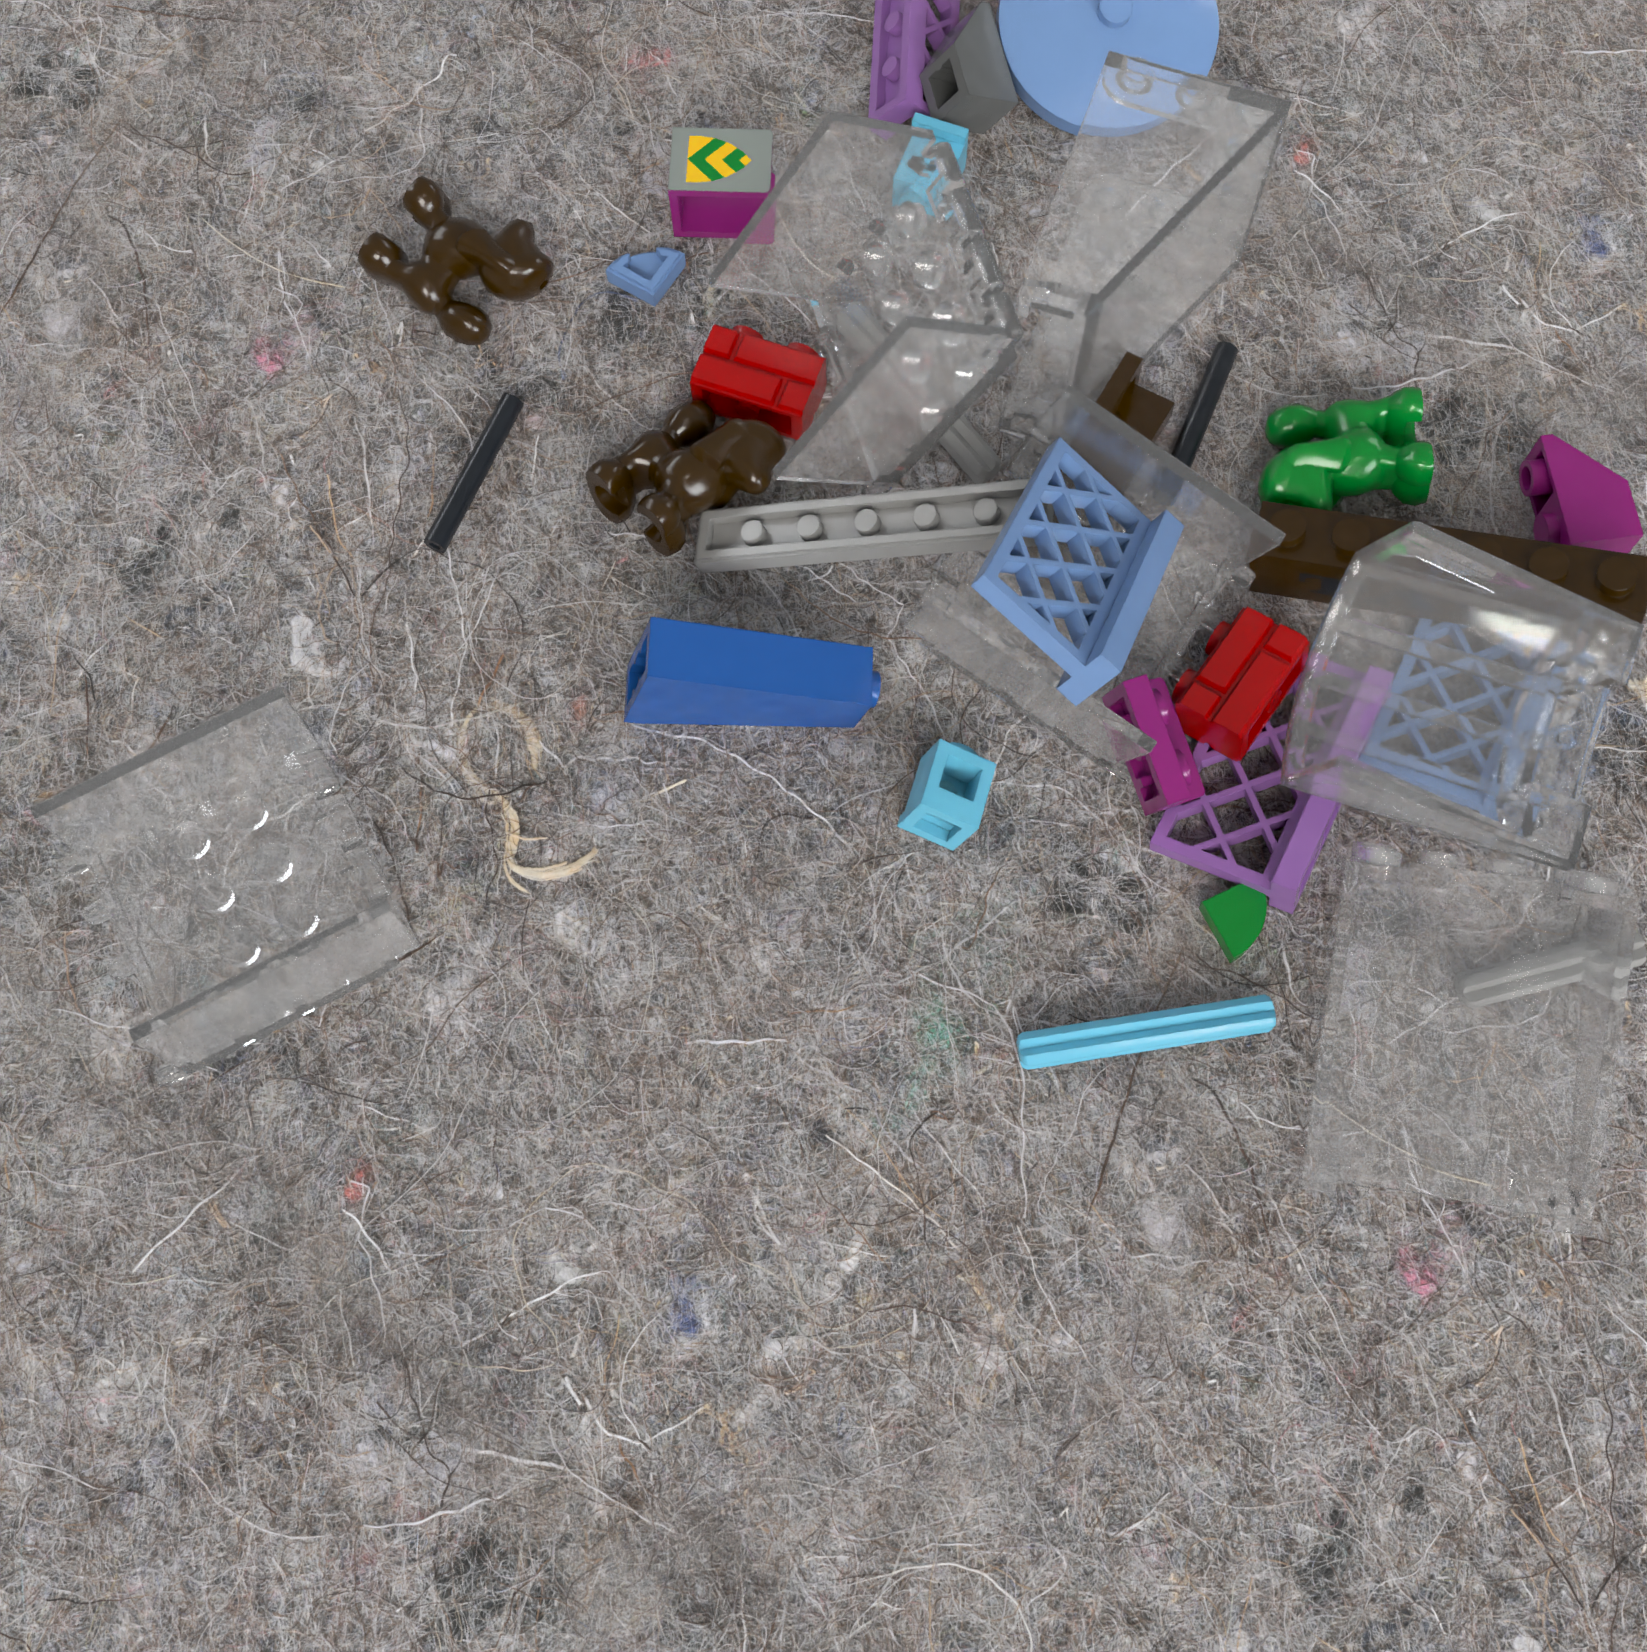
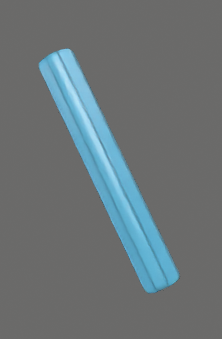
[1016,994,1276,1070]

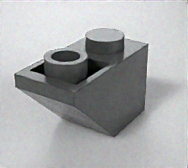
[919,1,1019,134]

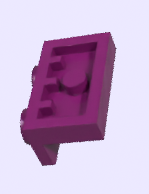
[1102,674,1205,816]

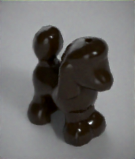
[358,176,554,346]
[586,400,787,557]

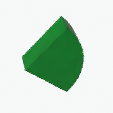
[1199,883,1267,963]

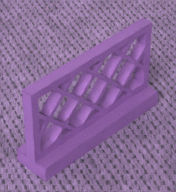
[1150,655,1394,914]

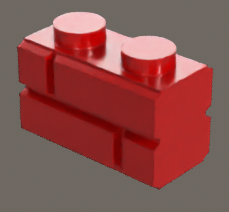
[690,324,827,442]
[1171,606,1310,762]

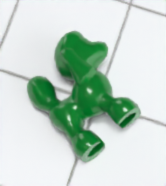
[1258,386,1434,511]

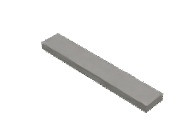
[694,479,1054,573]

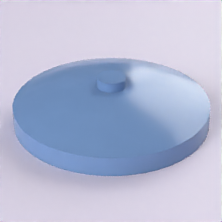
[996,0,1219,140]

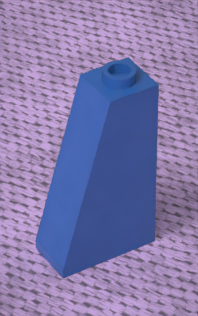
[624,617,881,728]

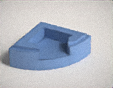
[606,247,686,307]

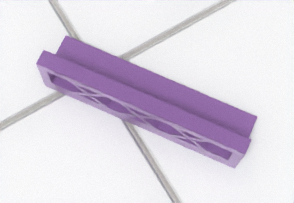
[868,0,960,135]

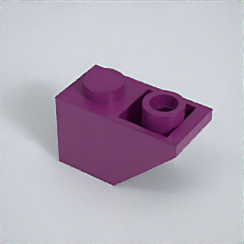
[1519,434,1644,553]

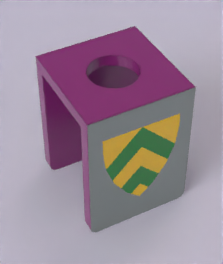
[668,127,775,239]

